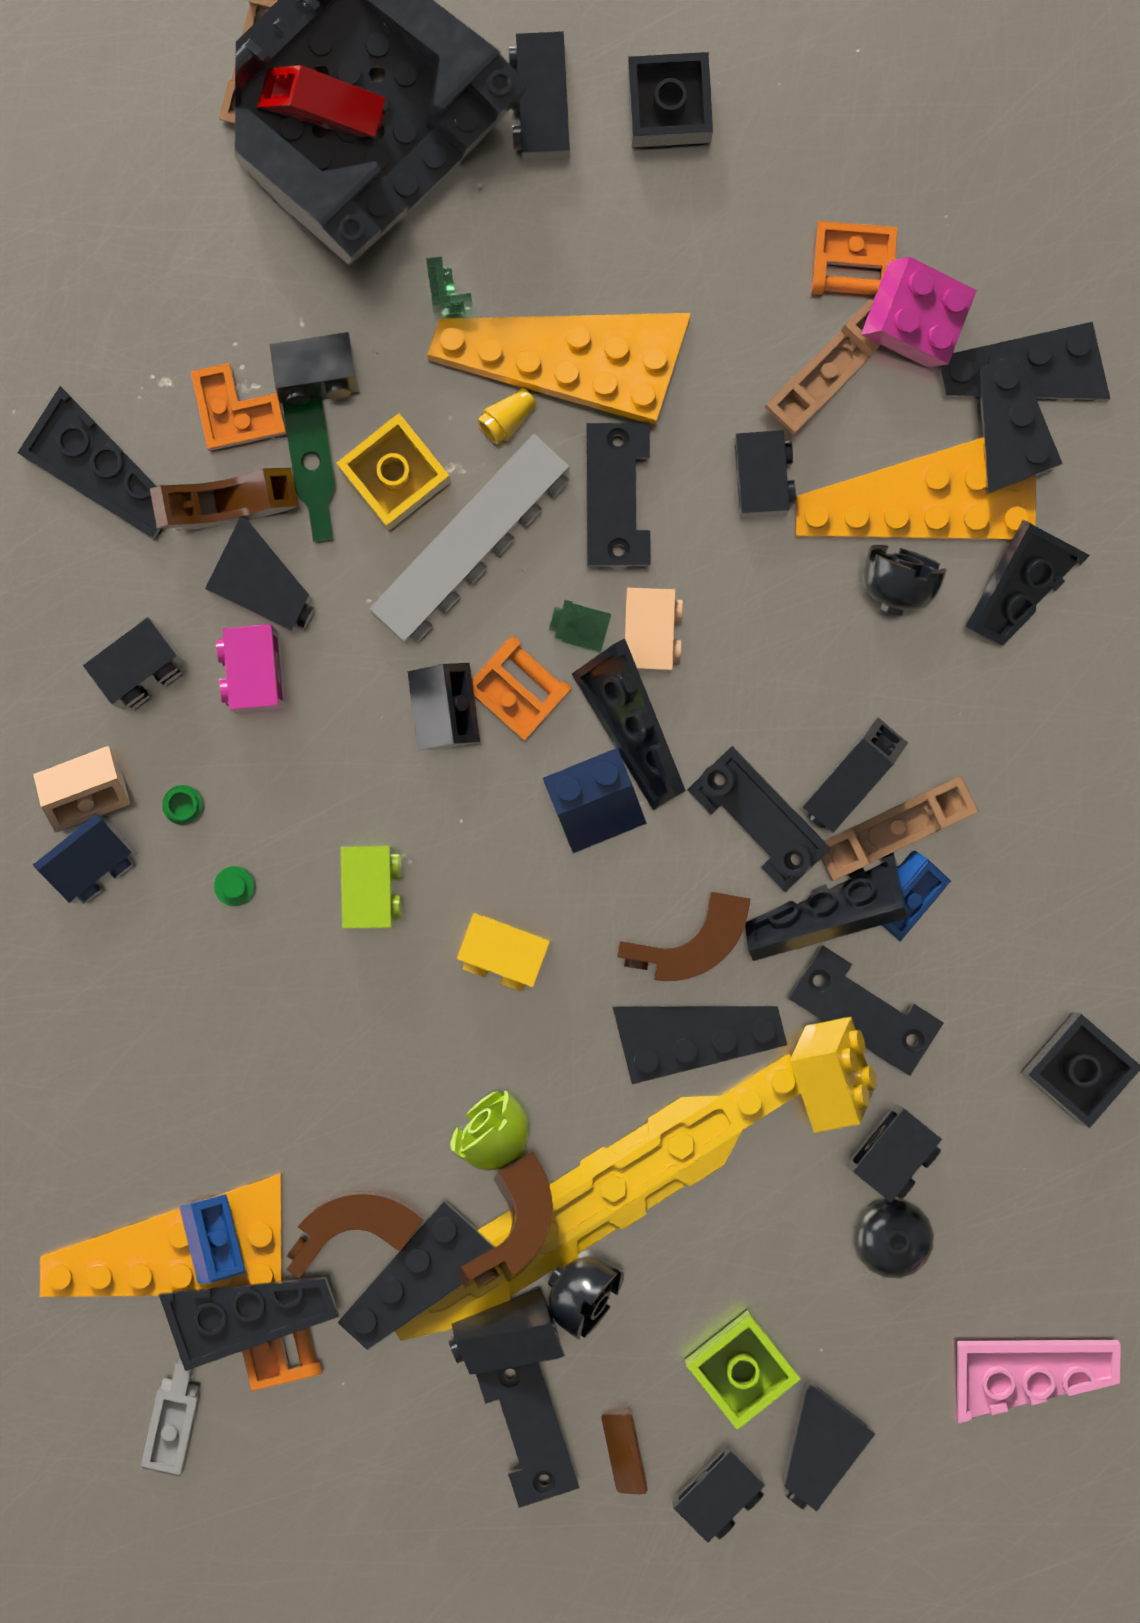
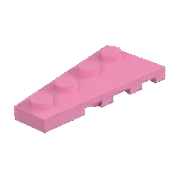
[957,1340,1121,1424]

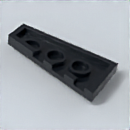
[17,386,161,539]
[572,638,686,811]
[158,1277,339,1371]

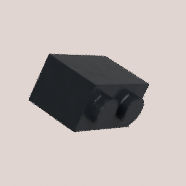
[269,332,359,405]
[734,430,796,518]
[407,663,480,751]
[672,1445,765,1543]

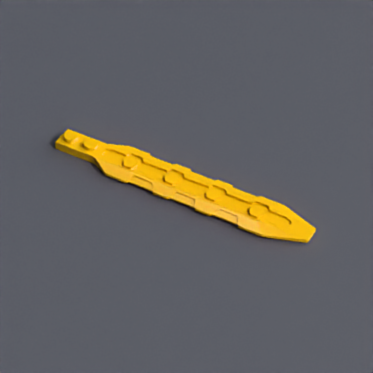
[395,1053,801,1341]

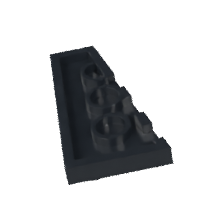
[937,322,1111,401]
[745,852,908,961]
[612,1006,787,1084]
[337,1201,496,1350]

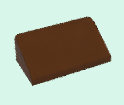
[601,1408,648,1495]

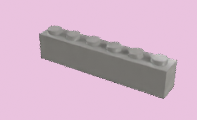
[369,433,569,644]

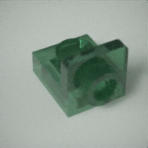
[426,256,472,318]
[549,600,611,653]

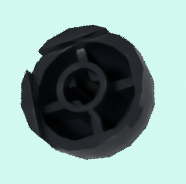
[863,545,947,616]
[853,1198,934,1279]
[548,1257,624,1340]

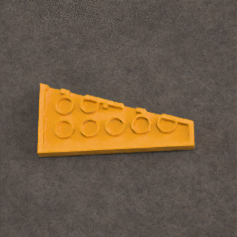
[427,313,691,426]
[795,437,1036,541]
[40,1173,283,1297]

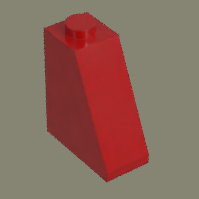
[257,65,386,137]

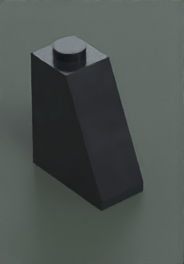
[205,517,315,634]
[803,717,908,833]
[448,1288,565,1375]
[782,1379,875,1512]

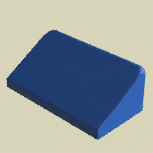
[881,850,951,942]
[180,1194,246,1284]

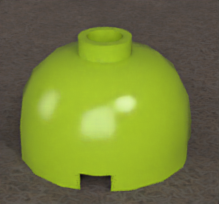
[450,1091,530,1171]

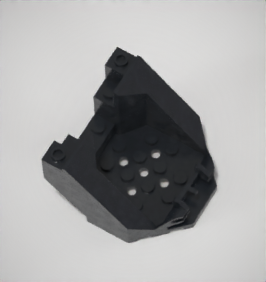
[235,0,529,265]

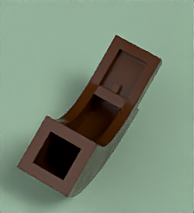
[150,467,299,531]
[617,892,751,981]
[457,1152,552,1288]
[286,1191,425,1279]

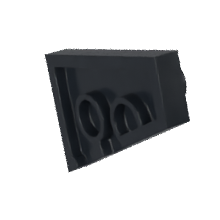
[978,353,1063,495]

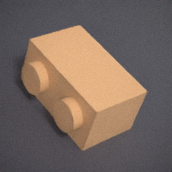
[625,588,683,673]
[33,746,130,833]

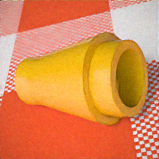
[477,388,537,445]

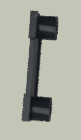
[586,423,651,569]
[687,746,832,893]
[788,945,944,1076]
[476,1362,580,1508]

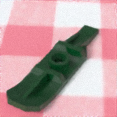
[282,397,335,542]

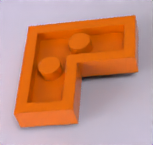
[190,363,287,451]

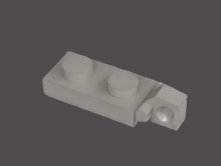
[141,1359,199,1477]

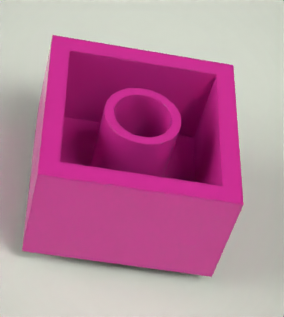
[861,257,977,367]
[216,624,285,714]

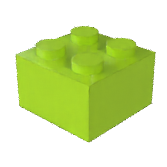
[341,846,403,929]
[685,1310,801,1430]

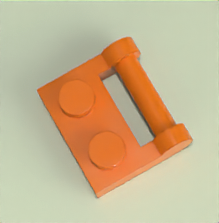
[811,221,898,295]
[472,635,572,741]
[242,1328,323,1391]

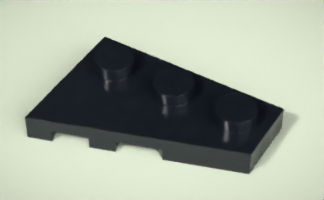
[966,520,1090,646]

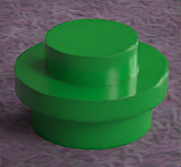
[162,785,203,825]
[214,866,254,906]

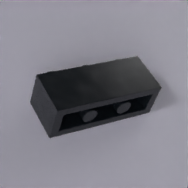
[509,31,570,162]

